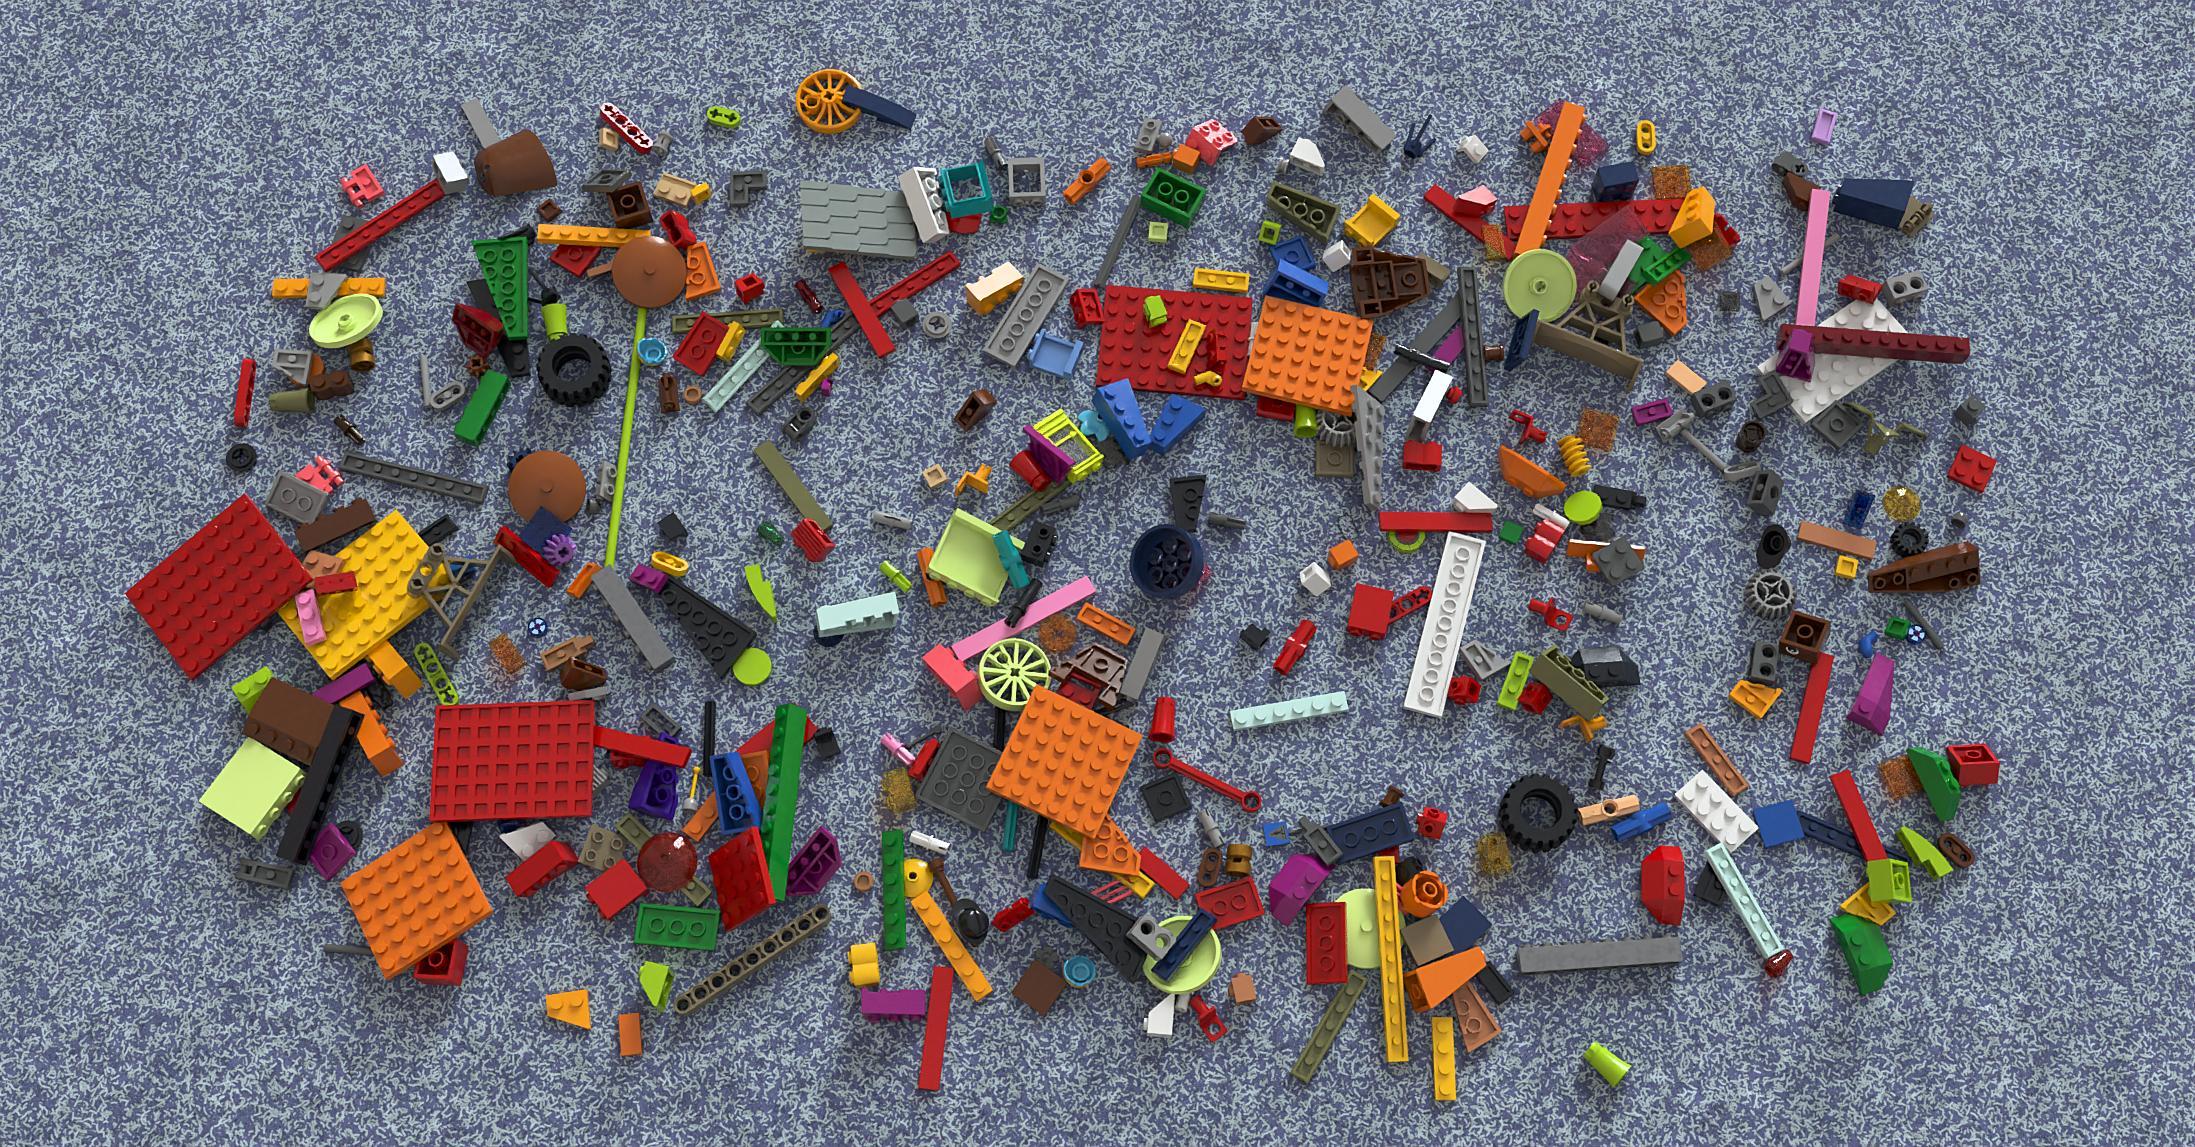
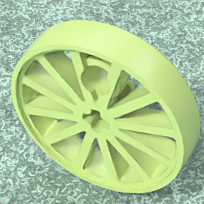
[977,638,1051,711]

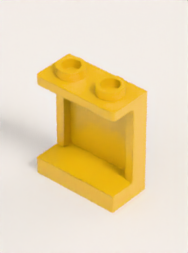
[1343,194,1400,247]

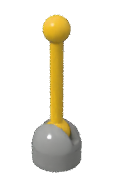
[681,767,701,814]

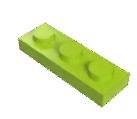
[1496,651,1534,712]

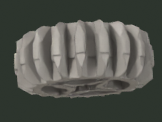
[1316,409,1357,448]
[1744,568,1798,619]

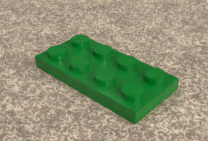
[1594,234,1667,299]
[634,903,721,952]

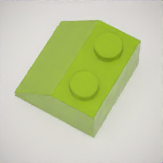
[231,666,276,714]
[1866,858,1912,903]
[638,961,675,1014]

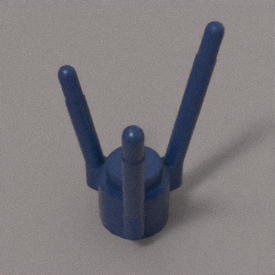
[1403,114,1436,159]

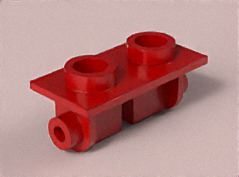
[1712,213,1741,248]
[1206,327,1227,368]
[991,897,1035,933]

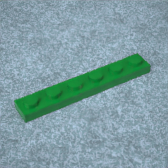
[882,829,907,951]

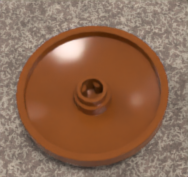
[612,236,687,309]
[508,450,586,527]

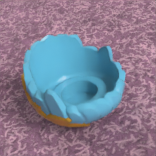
[636,338,667,366]
[1063,955,1096,987]

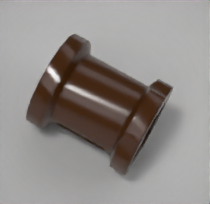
[1484,344,1504,361]
[1379,786,1404,808]

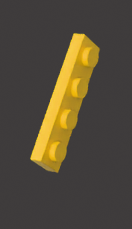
[1431,1017,1456,1101]

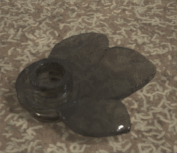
[1096,437,1131,470]
[1580,513,1615,540]

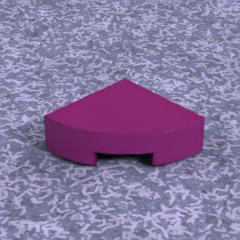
[821,378,833,397]

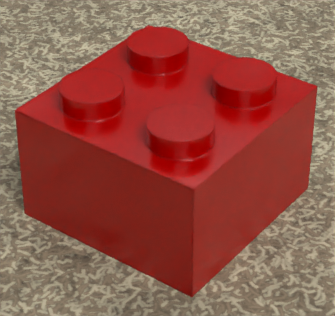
[413,939,469,986]

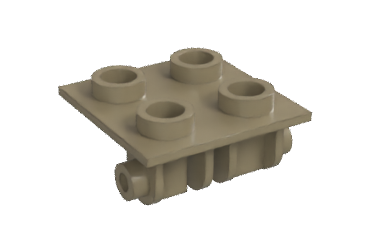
[1899,195,1935,238]
[577,824,628,872]

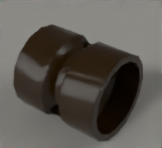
[1735,420,1766,453]

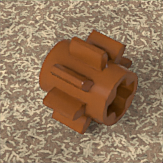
[466,354,491,379]

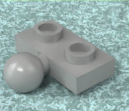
[1134,117,1173,155]

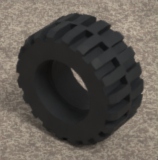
[536,333,612,408]
[1498,773,1578,853]

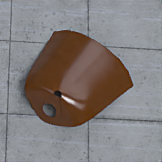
[474,129,557,196]

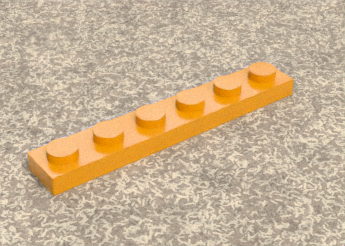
[537,224,650,248]
[272,278,386,299]
[910,891,993,1002]

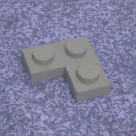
[568,685,610,701]

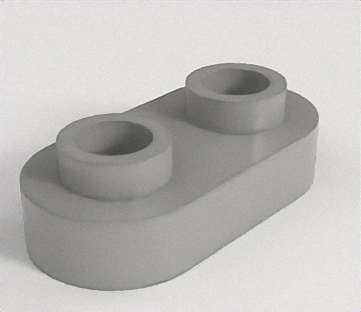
[430,381,466,411]
[1723,461,1761,482]

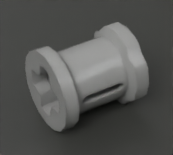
[652,131,674,155]

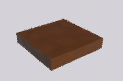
[1011,959,1068,1017]

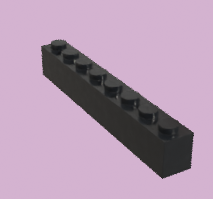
[276,705,365,866]

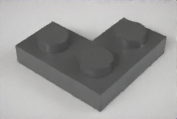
[730,170,767,207]
[1750,370,1794,420]

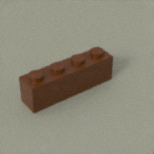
[294,498,378,554]

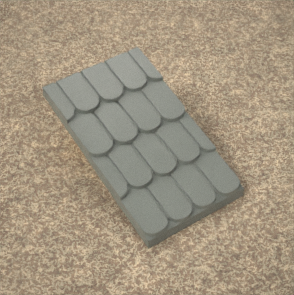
[800,180,918,261]

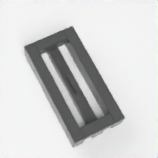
[640,703,682,737]

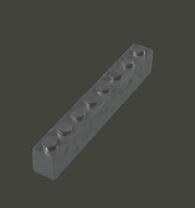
[1515,934,1683,976]

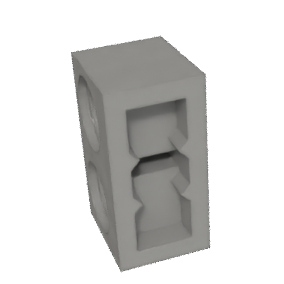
[1882,270,1928,306]
[1126,914,1176,961]

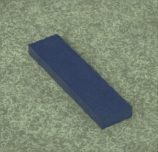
[1151,908,1218,983]

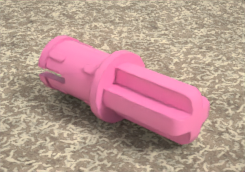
[880,733,915,766]

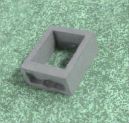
[1008,157,1046,207]

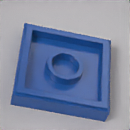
[1268,235,1316,271]
[1753,799,1805,849]

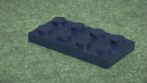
[1326,802,1415,865]

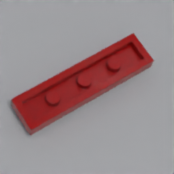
[493,526,560,588]

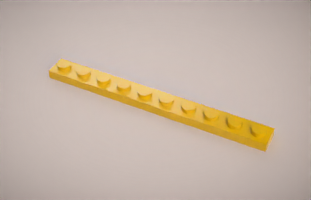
[1373,856,1409,1062]

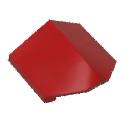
[945,211,982,234]

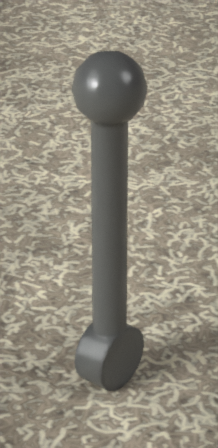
[905,725,942,750]

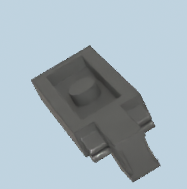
[1299,815,1343,867]

